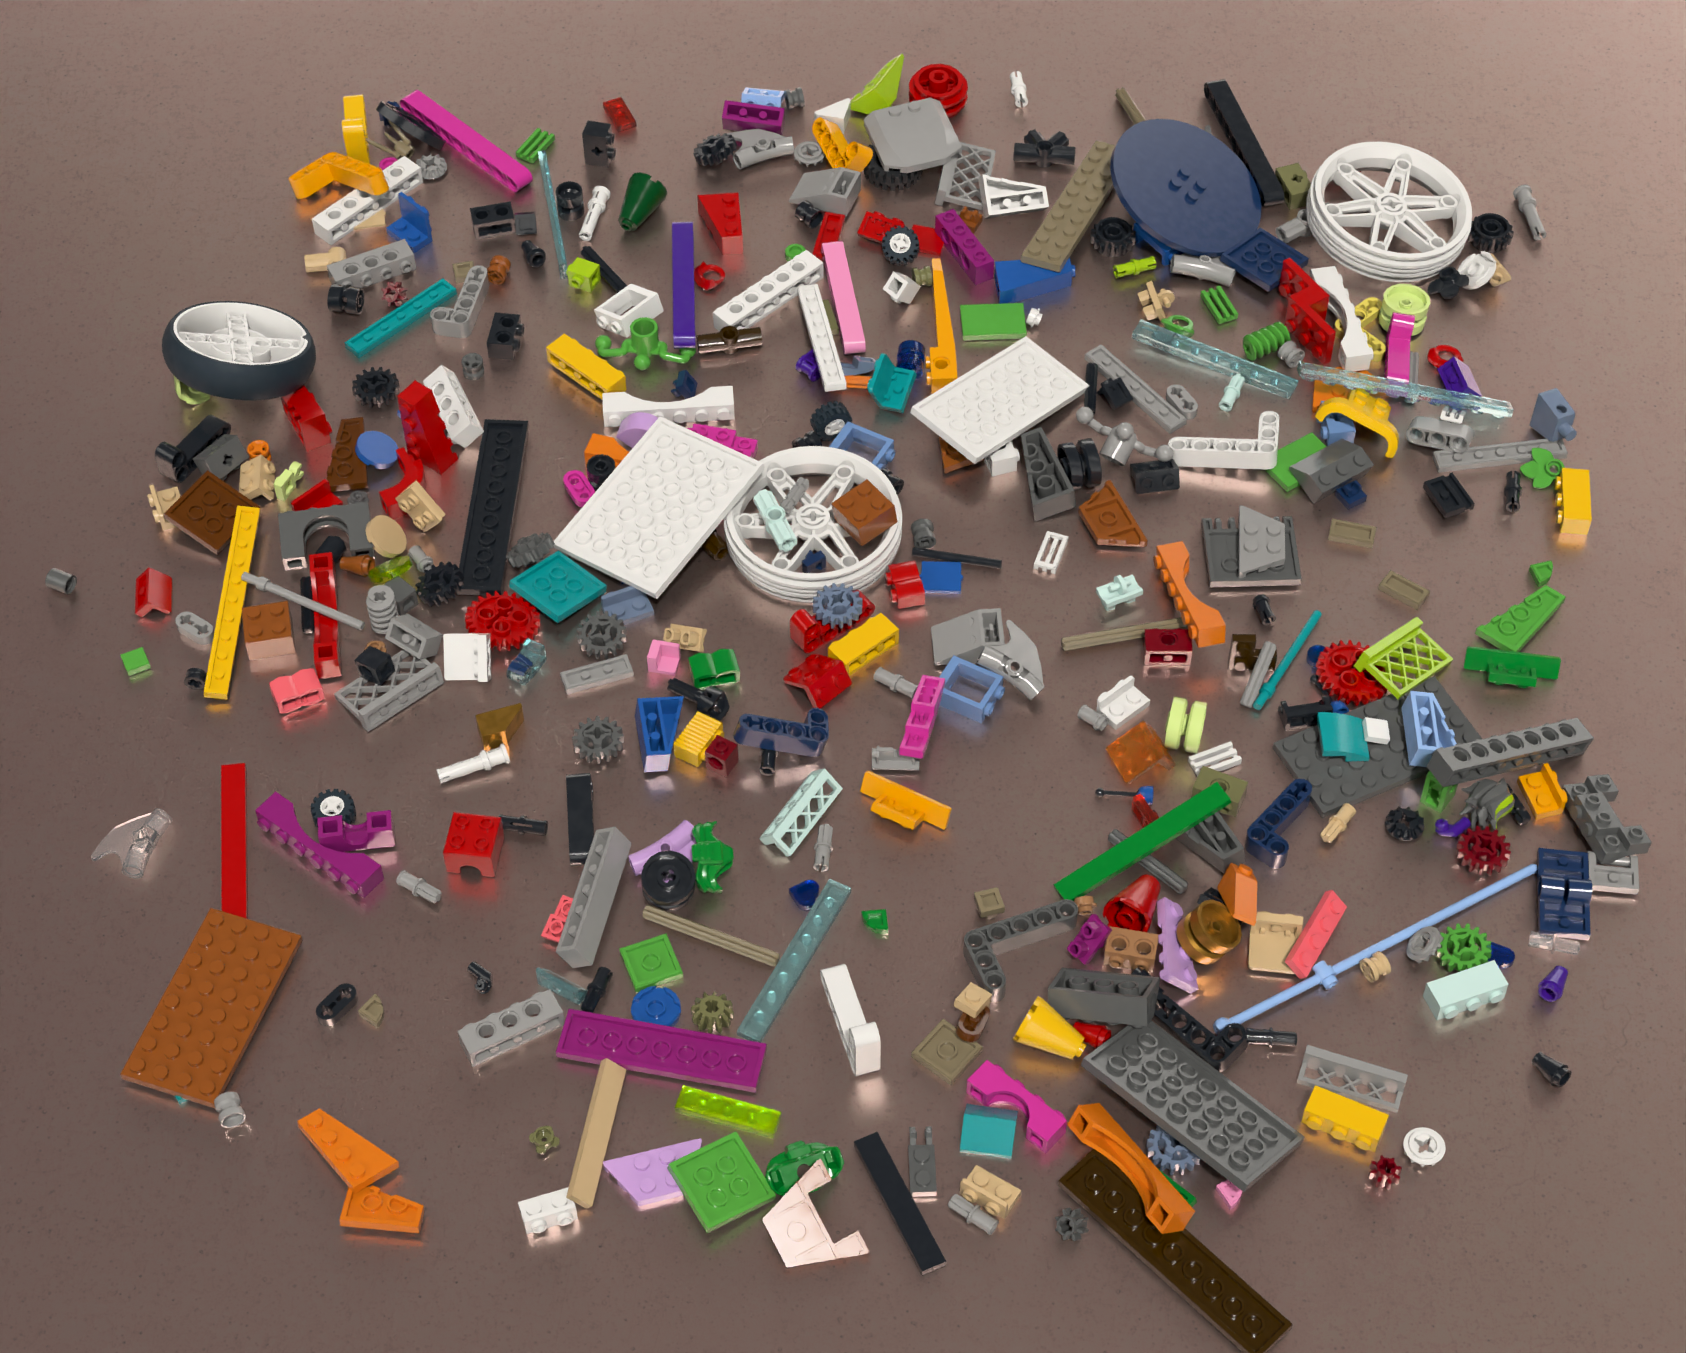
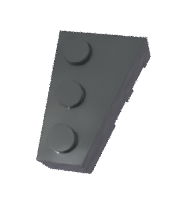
[1176,812,1245,874]

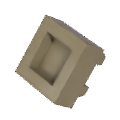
[974,887,1005,920]

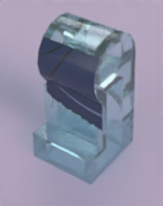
[506,638,547,685]

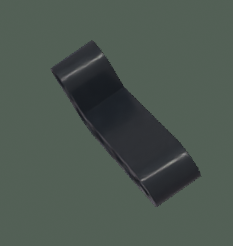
[155,415,231,483]
[566,773,594,866]
[1152,994,1248,1072]

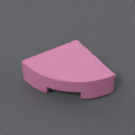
[1216,1179,1242,1210]

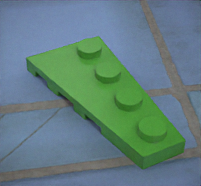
[1475,585,1566,652]

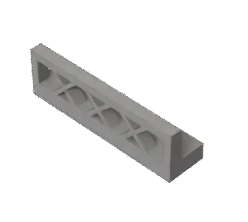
[1297,1045,1408,1113]

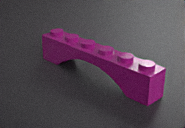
[255,791,384,898]

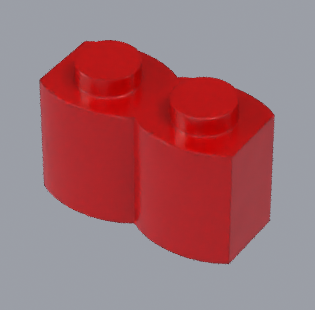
[885,560,925,609]

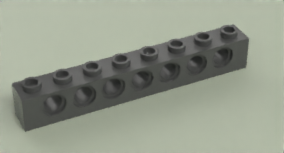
[1427,718,1594,787]

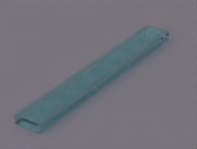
[538,150,568,280]
[1132,319,1299,400]
[737,879,851,1043]

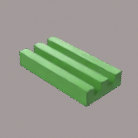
[516,128,555,164]
[1200,286,1238,324]

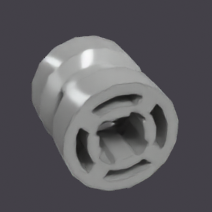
[214,1092,246,1128]

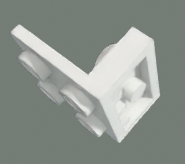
[443,633,491,682]

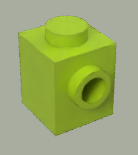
[566,257,601,293]

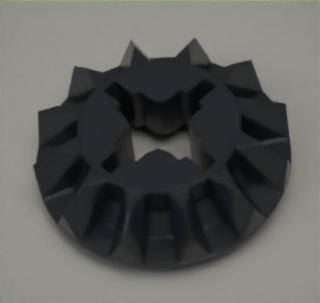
[1385,806,1425,841]

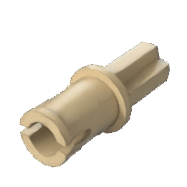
[1320,803,1356,843]

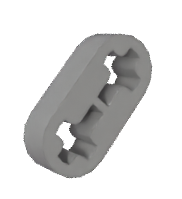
[1166,384,1198,420]
[175,612,214,645]

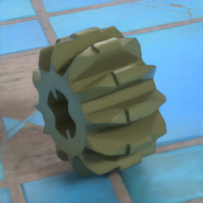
[691,990,734,1034]

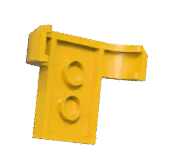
[1315,387,1399,458]

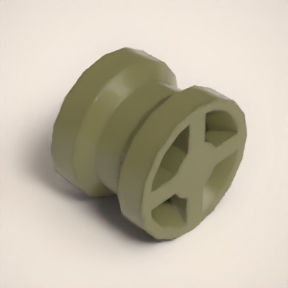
[911,266,933,287]

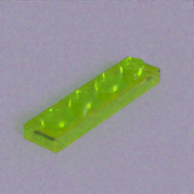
[675,1085,781,1139]

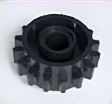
[1468,213,1514,253]
[1090,217,1136,257]

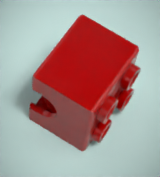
[443,812,504,877]

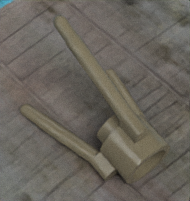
[366,120,415,159]

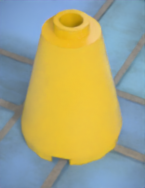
[1012,996,1086,1060]

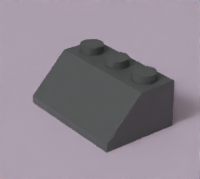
[1289,439,1374,504]

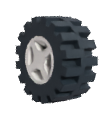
[882,226,920,266]
[810,401,852,441]
[311,789,356,827]

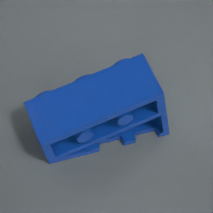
[635,696,684,772]

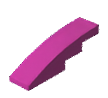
[899,675,945,759]

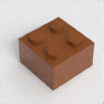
[831,479,898,546]
[242,601,296,660]

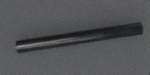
[912,547,1002,569]

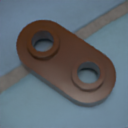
[956,1006,990,1042]

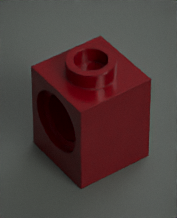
[705,735,739,777]

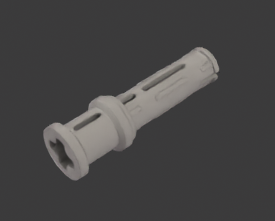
[1513,185,1547,240]

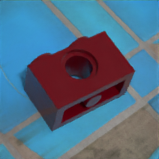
[1143,628,1193,666]

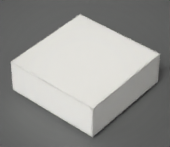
[1362,717,1390,745]

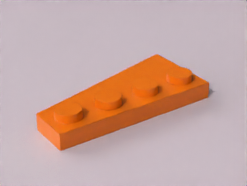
[297,1108,399,1194]

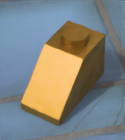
[475,703,524,750]

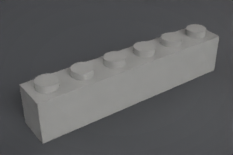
[556,827,632,968]

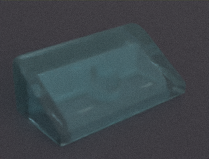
[536,967,588,1005]

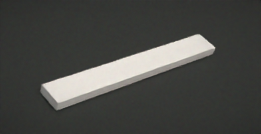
[797,284,847,392]

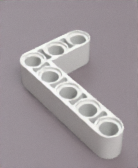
[1168,411,1279,470]
[820,964,881,1076]

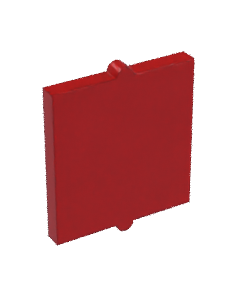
[912,224,945,256]

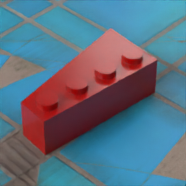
[397,380,458,475]

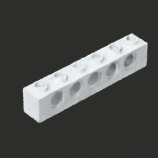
[312,156,423,245]
[713,250,824,332]

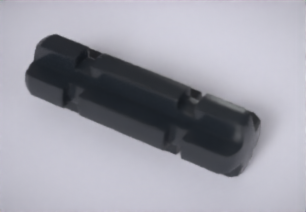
[1507,784,1531,825]

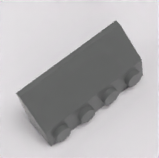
[1048,967,1160,1028]

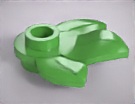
[1520,448,1565,489]

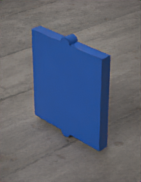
[919,561,963,594]

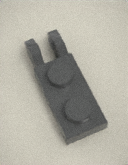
[908,1126,937,1197]

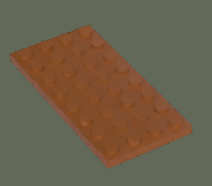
[120,908,303,1109]

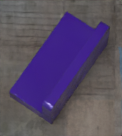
[1437,356,1482,403]

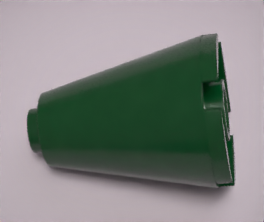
[618,172,667,231]

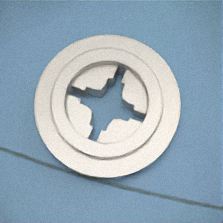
[1402,1127,1446,1167]

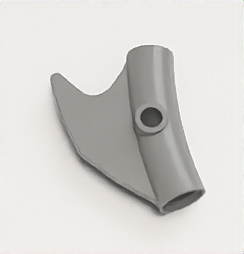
[727,129,794,170]
[1170,253,1236,287]
[977,620,1045,701]

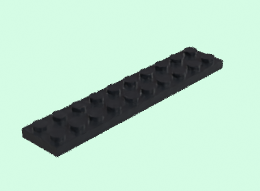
[456,419,529,596]

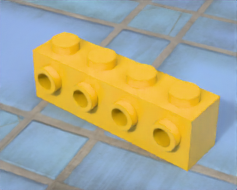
[546,333,626,400]

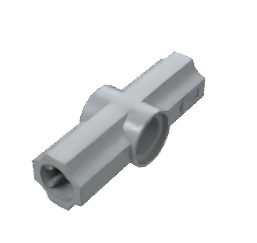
[1275,202,1329,243]

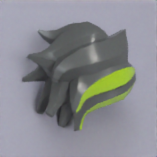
[1459,778,1515,830]

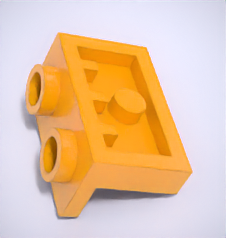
[1517,763,1567,820]

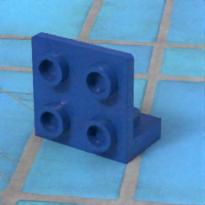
[386,192,433,254]

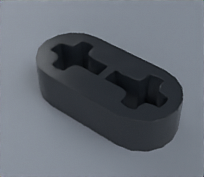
[316,983,358,1026]

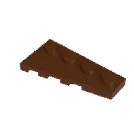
[326,417,368,492]

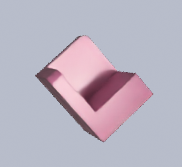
[647,639,681,676]

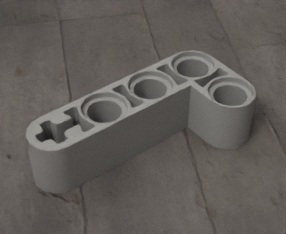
[430,265,489,338]

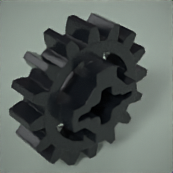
[693,133,737,166]
[352,367,400,408]
[415,561,464,607]

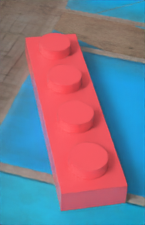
[1285,890,1347,979]

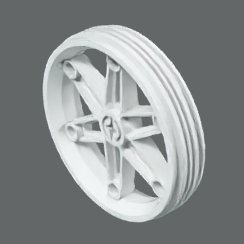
[1306,142,1472,282]
[724,446,902,603]

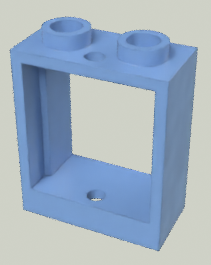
[829,421,896,470]
[939,655,1005,724]

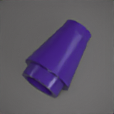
[1538,966,1568,1002]

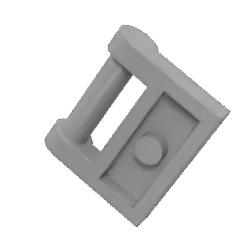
[1587,851,1639,895]

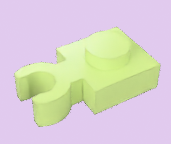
[274,461,304,502]

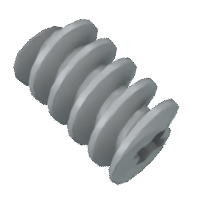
[366,585,398,634]

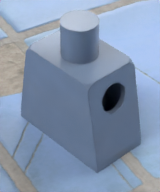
[1530,388,1577,442]

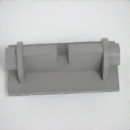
[872,746,920,770]

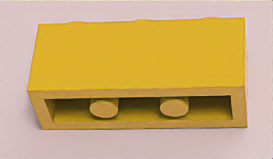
[1555,468,1592,535]
[828,613,899,676]
[1301,1085,1389,1152]

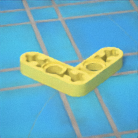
[1334,297,1386,362]

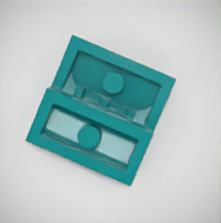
[1317,712,1370,762]

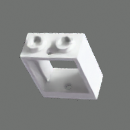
[594,284,664,338]

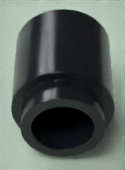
[315,536,346,564]

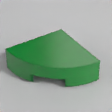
[861,909,888,935]

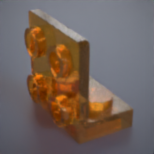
[1106,720,1176,784]

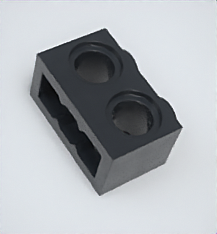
[470,201,516,240]
[487,312,525,360]

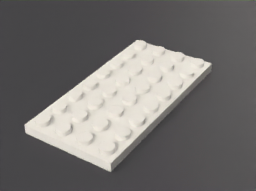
[910,336,1089,464]

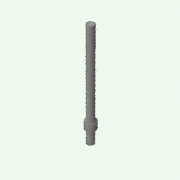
[241,572,365,631]

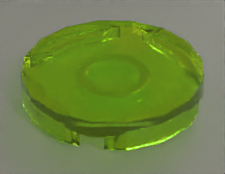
[368,556,413,583]

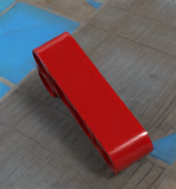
[790,590,875,654]

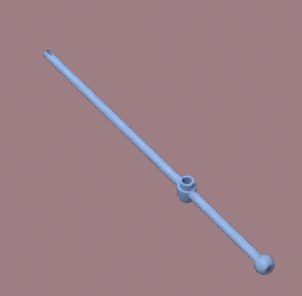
[1213,864,1538,1035]

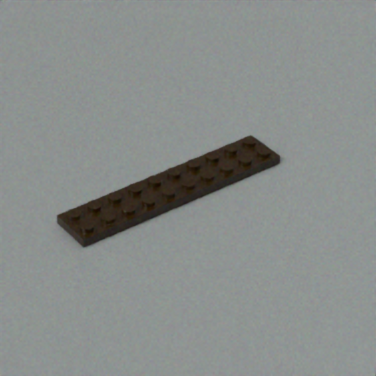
[1058,1149,1293,1353]

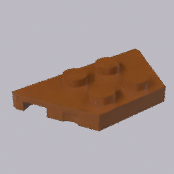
[1078,480,1148,547]

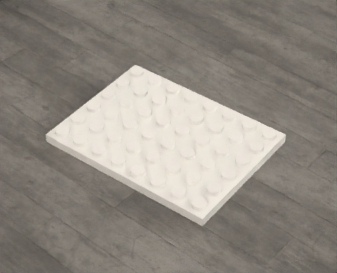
[553,417,765,599]

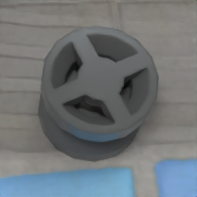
[784,87,805,110]
[461,353,484,380]

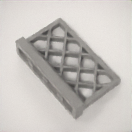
[935,136,996,211]
[334,649,444,732]

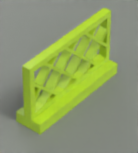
[1354,617,1453,699]

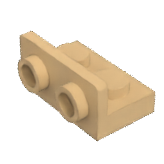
[147,485,181,531]
[960,1165,1021,1219]

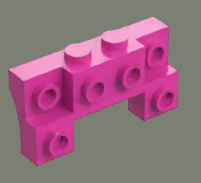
[692,423,758,459]

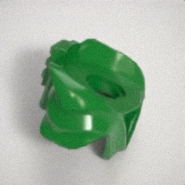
[691,821,734,894]
[765,1141,844,1196]

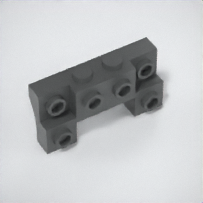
[1562,774,1652,864]

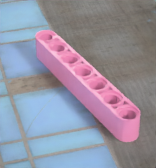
[821,241,866,355]

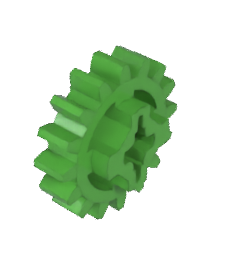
[1436,923,1492,972]

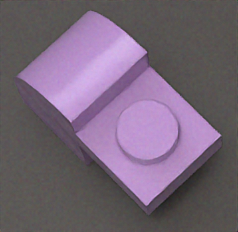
[616,412,658,448]

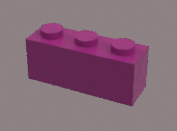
[722,100,785,135]

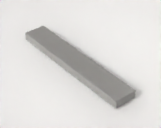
[1085,345,1187,434]
[1432,439,1568,473]

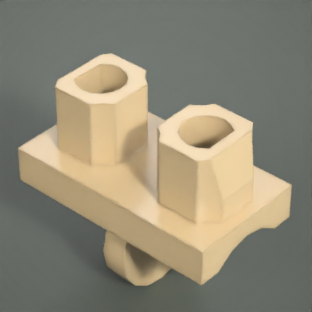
[1137,281,1175,323]
[663,624,707,652]

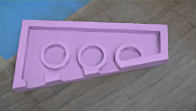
[1157,897,1199,994]

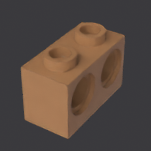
[1103,926,1159,973]

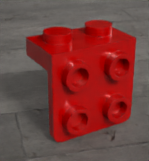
[783,654,852,709]

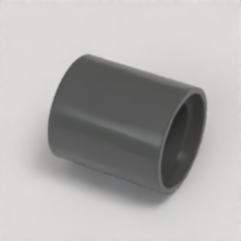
[45,568,77,594]

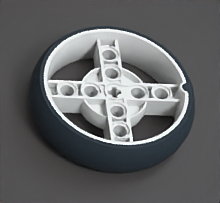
[162,301,316,401]

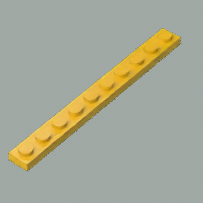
[204,506,260,700]

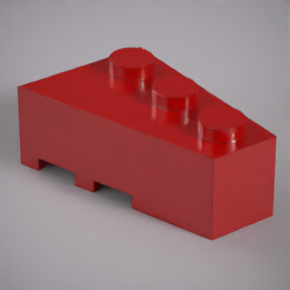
[697,192,743,255]

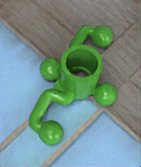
[595,317,696,371]

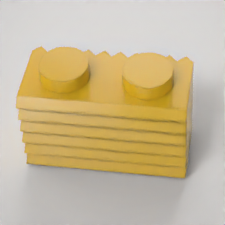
[673,711,724,767]

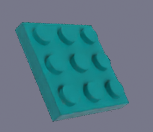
[509,550,607,623]

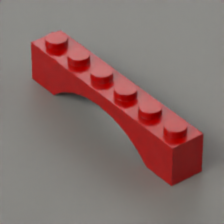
[309,552,342,679]

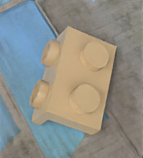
[239,455,276,500]

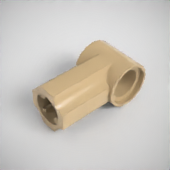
[304,247,347,273]

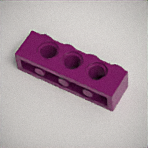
[935,209,994,286]

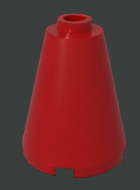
[1103,874,1161,932]

